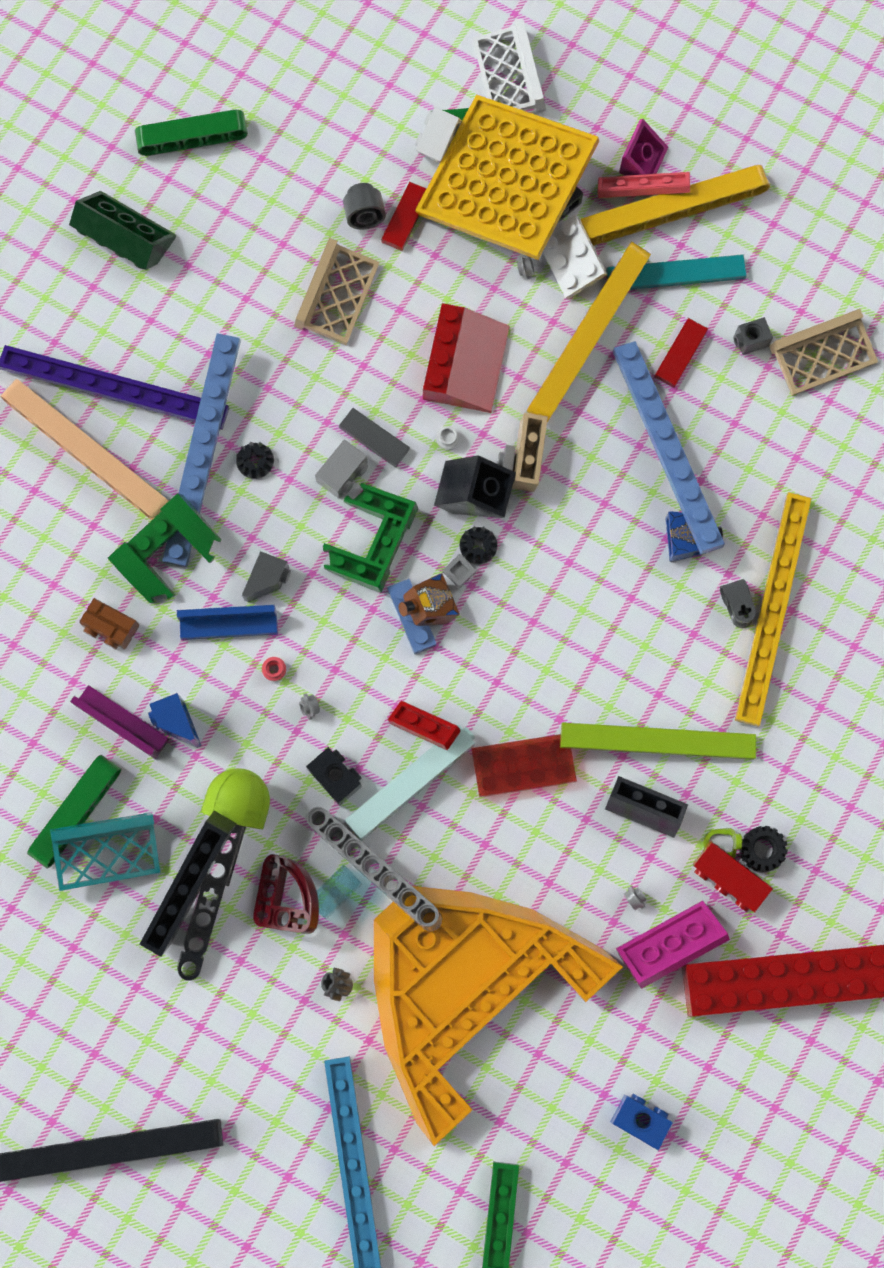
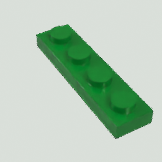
[482,1161,519,1268]

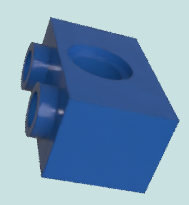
[610,1093,673,1151]

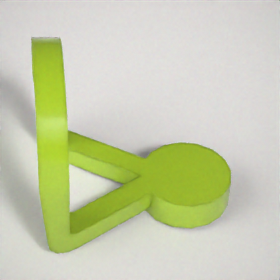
[703,828,742,858]

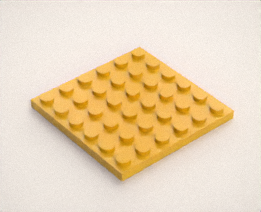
[415,94,599,260]

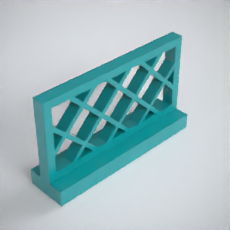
[50,812,161,891]

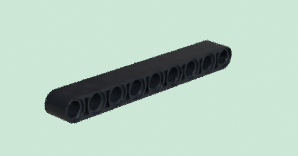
[0,1119,224,1182]

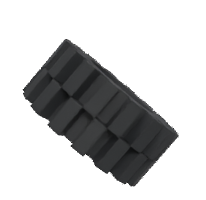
[739,826,788,872]

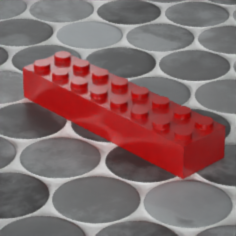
[682,945,884,1017]

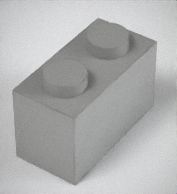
[315,439,368,499]

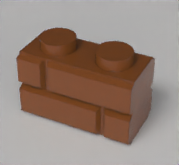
[79,598,139,650]

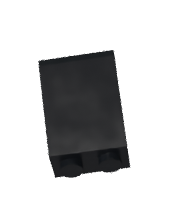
[434,455,516,518]

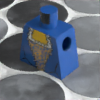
[665,511,723,562]

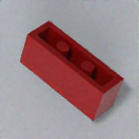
[693,840,773,913]

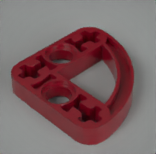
[253,854,319,934]

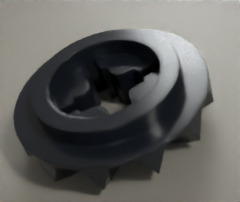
[236,441,274,479]
[459,526,498,564]

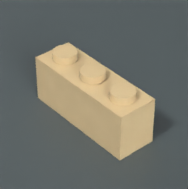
[512,412,548,492]

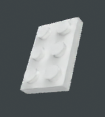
[543,214,608,299]

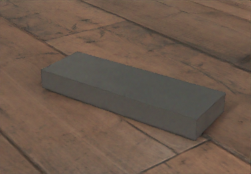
[339,408,410,468]

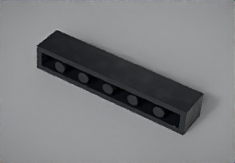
[139,811,237,957]

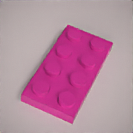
[616,901,730,989]

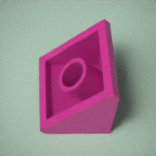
[619,119,669,176]

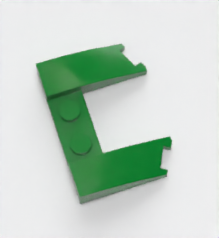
[323,483,419,593]
[108,493,222,604]

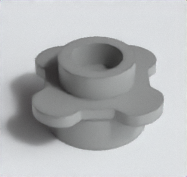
[299,693,320,720]

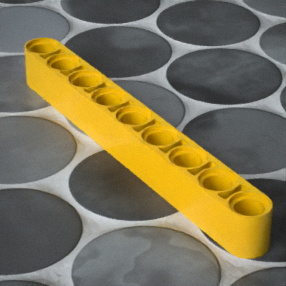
[580,165,770,246]
[526,241,651,422]

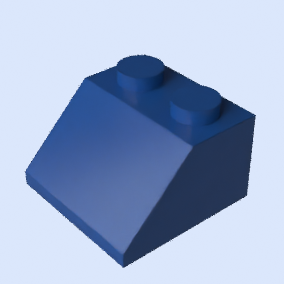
[148,693,202,748]

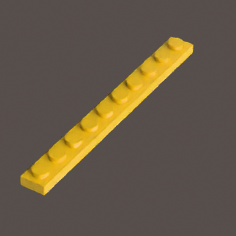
[734,492,812,727]

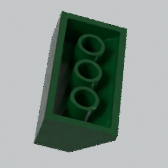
[69,191,176,270]

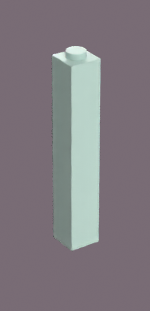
[345,725,475,841]

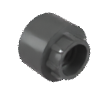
[343,183,386,230]

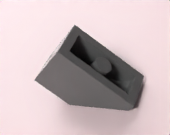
[242,551,291,602]

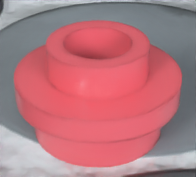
[262,657,286,681]

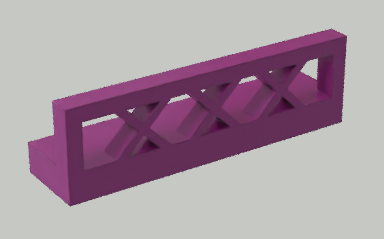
[70,685,170,760]

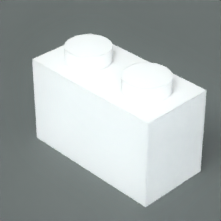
[415,107,462,162]

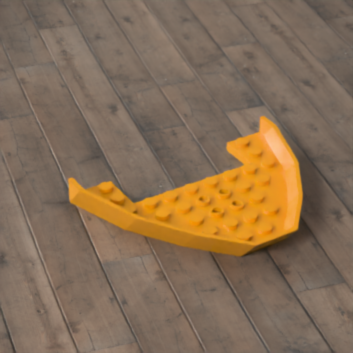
[374,886,623,1146]

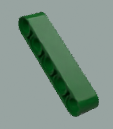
[135,109,248,156]
[27,755,122,869]

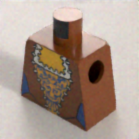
[398,573,460,626]

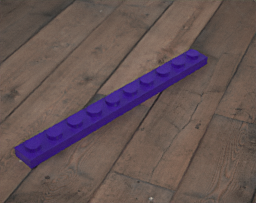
[0,345,230,430]

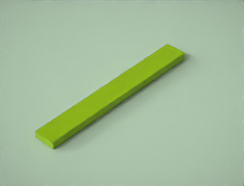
[560,722,756,760]

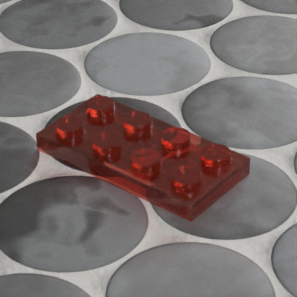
[471,734,577,798]

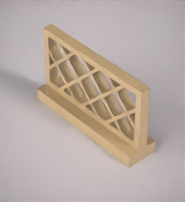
[294,237,380,345]
[769,309,878,396]

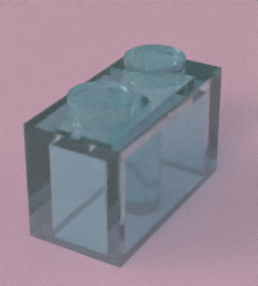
[317,864,362,920]

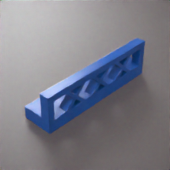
[177,605,278,640]

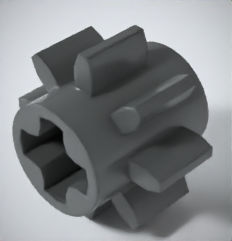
[321,967,353,1001]

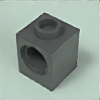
[733,317,773,355]

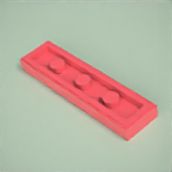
[597,172,690,198]

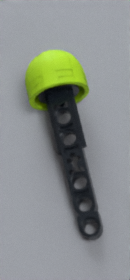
[177,768,270,981]

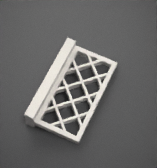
[472,19,546,111]

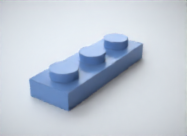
[387,579,437,655]

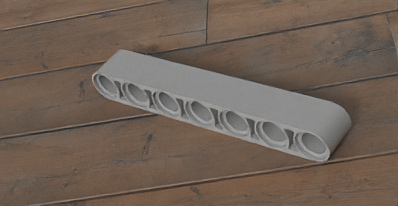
[307,807,442,932]

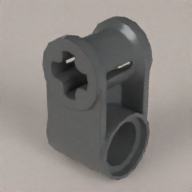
[720,579,756,628]

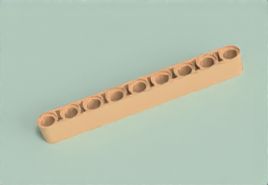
[0,379,168,520]

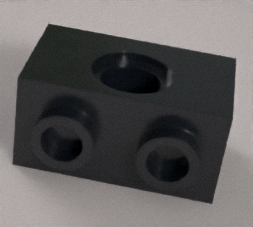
[306,747,362,806]

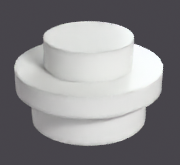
[436,426,459,449]

